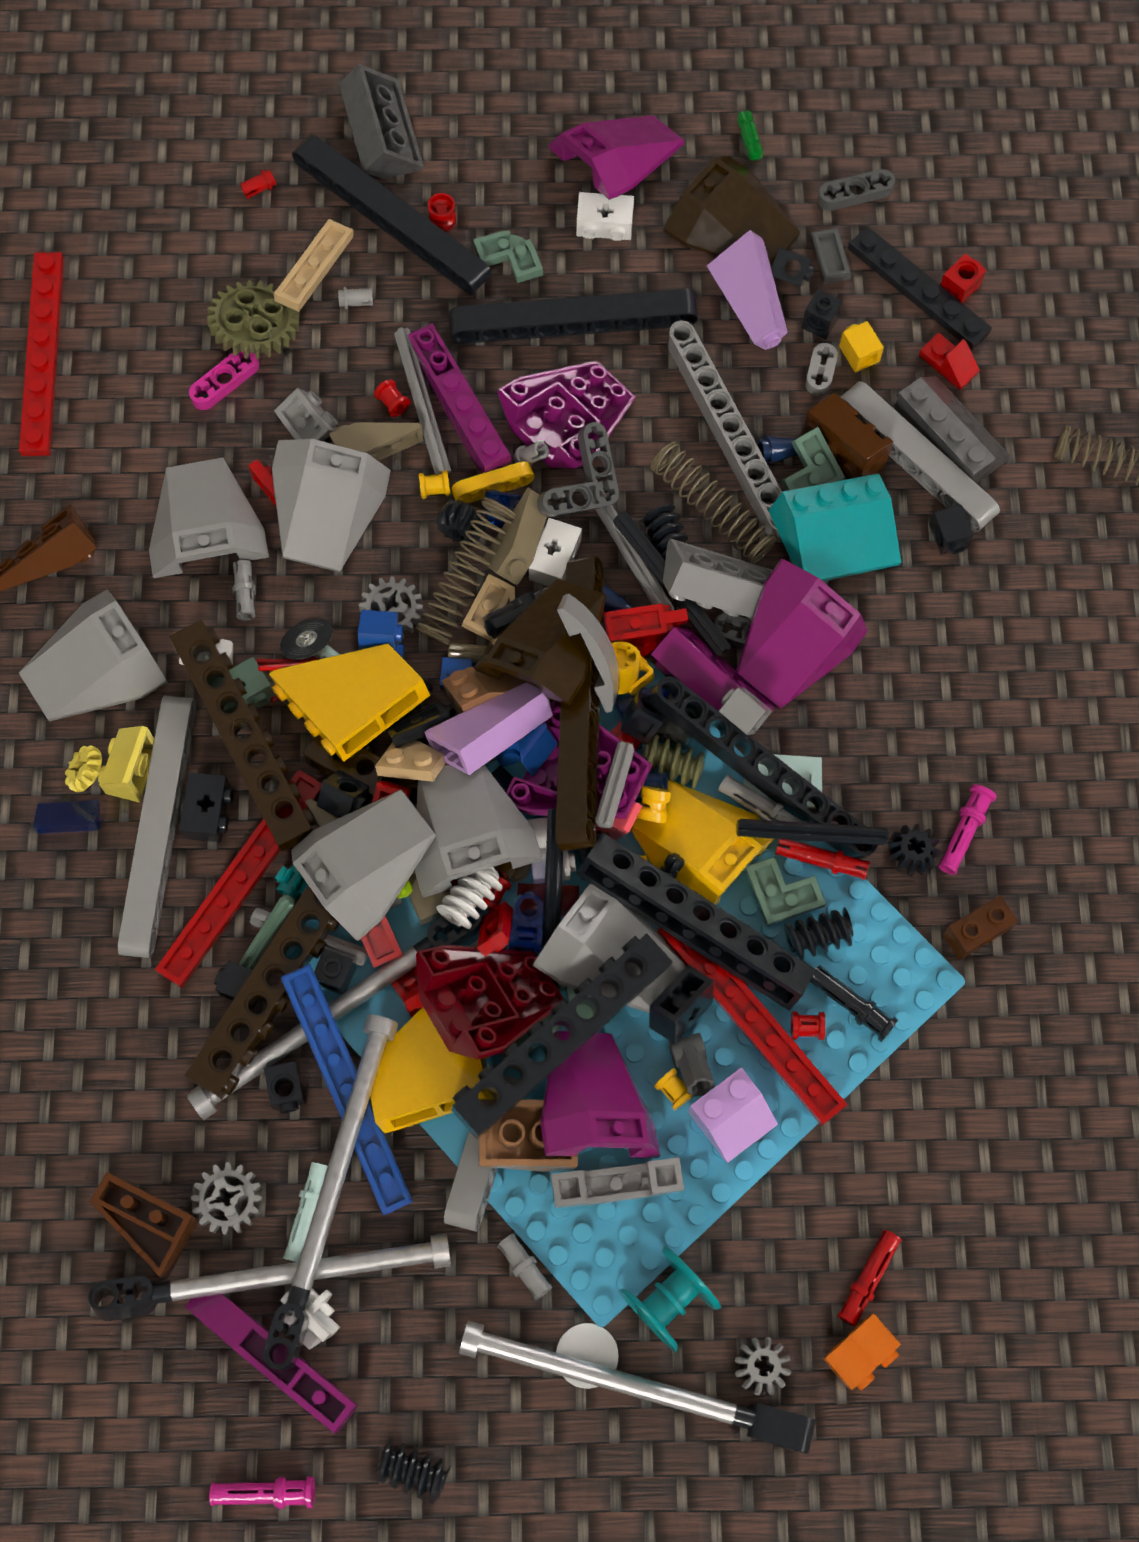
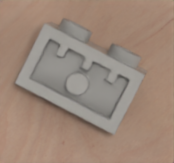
[274,388,338,442]

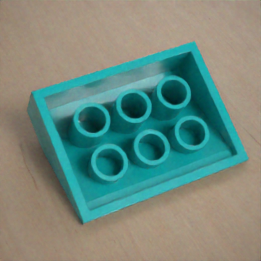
[768,474,901,581]

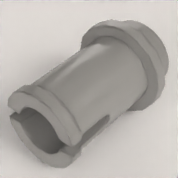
[338,287,373,309]
[513,441,549,466]

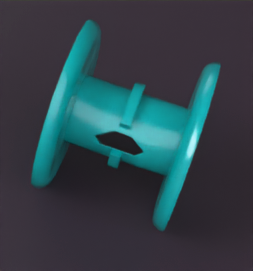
[619,1246,722,1353]

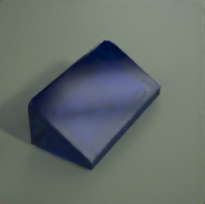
[34,800,100,834]

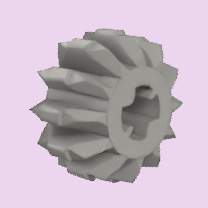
[734,1337,791,1396]

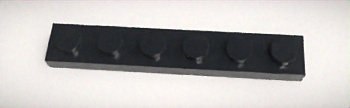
[848,226,992,351]

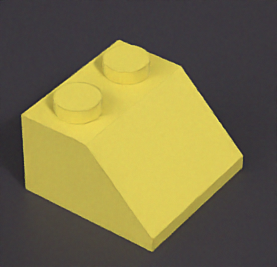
[98,726,154,803]

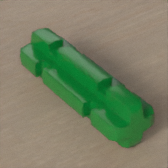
[737,110,763,161]

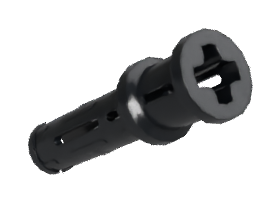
[810,965,898,1042]

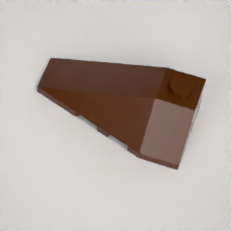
[0,504,97,591]

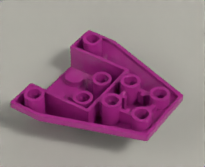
[549,115,684,200]
[498,361,636,468]
[736,559,868,709]
[506,701,652,819]
[540,1031,661,1158]

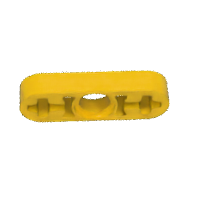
[451,462,535,504]

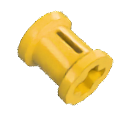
[419,470,451,499]
[654,1068,693,1111]

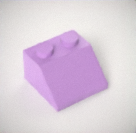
[688,1067,778,1163]

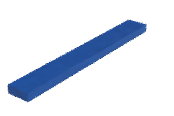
[281,964,413,1216]

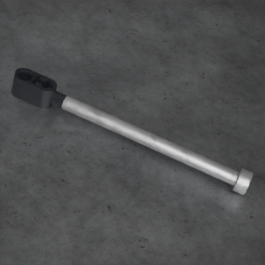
[186,907,482,1120]
[263,1014,399,1371]
[88,1233,451,1321]
[459,1320,816,1454]

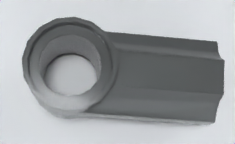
[668,1033,715,1097]

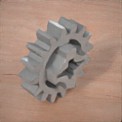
[359,576,424,638]
[191,1162,264,1236]

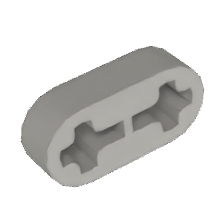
[805,343,838,396]

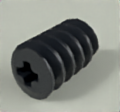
[643,505,689,560]
[784,907,853,960]
[376,1438,451,1505]

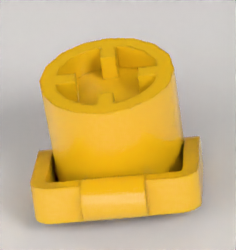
[611,642,654,695]

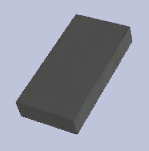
[810,228,851,284]

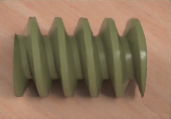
[642,734,706,790]

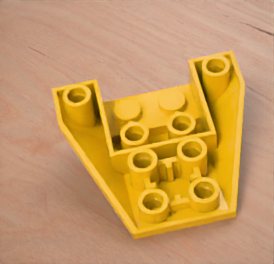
[630,779,775,905]

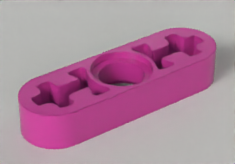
[189,351,260,410]

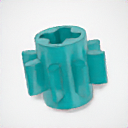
[275,864,308,900]

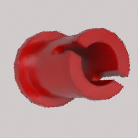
[239,169,276,200]

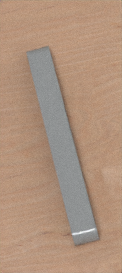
[668,321,783,543]
[118,695,196,958]

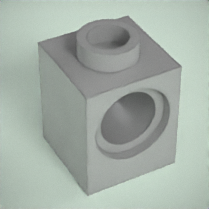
[719,687,772,735]

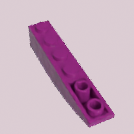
[407,323,511,474]
[185,1294,359,1433]

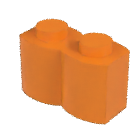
[823,1313,901,1391]

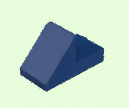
[495,723,558,776]

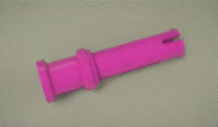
[938,784,997,875]
[209,1476,315,1509]

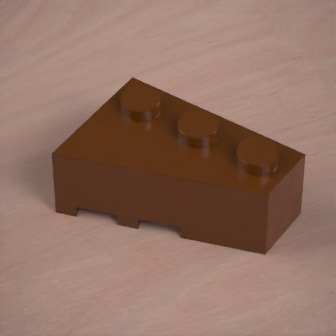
[804,393,893,479]
[90,1172,199,1280]

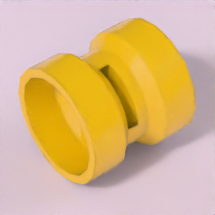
[637,786,672,823]

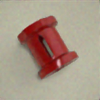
[374,379,411,417]
[790,1011,825,1040]

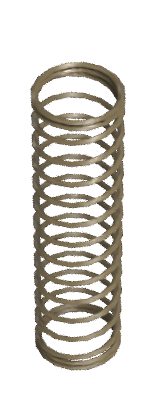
[1053,424,1139,486]
[650,442,777,564]
[415,497,516,645]

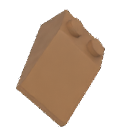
[441,667,538,715]
[479,1099,578,1172]

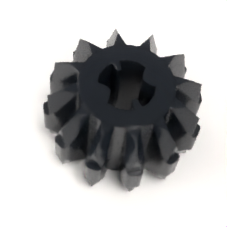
[436,499,486,545]
[887,823,941,876]

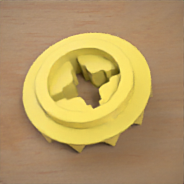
[65,745,102,792]

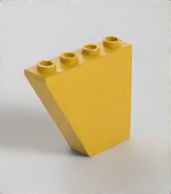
[269,644,430,762]
[370,1007,495,1134]

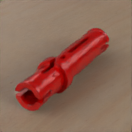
[775,839,870,880]
[837,1230,902,1327]

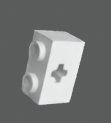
[576,192,634,241]
[528,518,582,586]

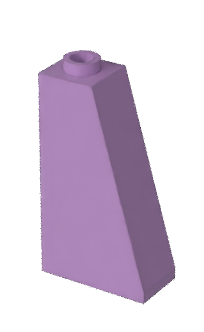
[707,230,788,350]
[425,683,553,775]

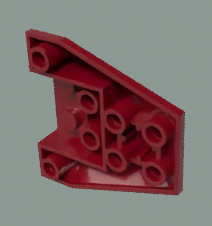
[416,945,564,1059]

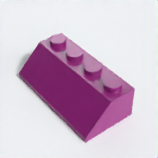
[651,627,775,711]

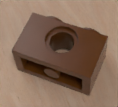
[942,895,1018,961]

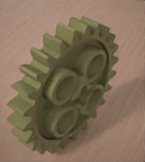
[207,280,299,359]

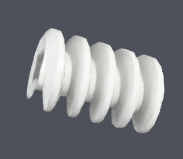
[436,867,503,929]

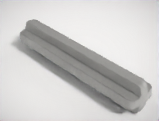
[595,741,634,829]

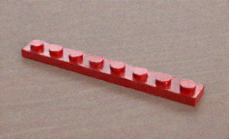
[19,252,64,456]
[155,769,322,989]
[658,928,847,1126]

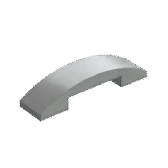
[557,594,619,713]
[551,1157,684,1208]

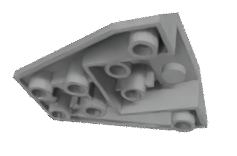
[272,438,391,572]
[149,457,269,578]
[19,589,168,722]
[414,765,543,898]
[291,790,437,941]
[533,883,686,1013]

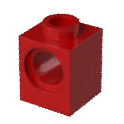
[940,253,986,303]

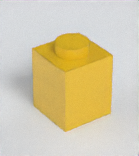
[839,321,884,373]

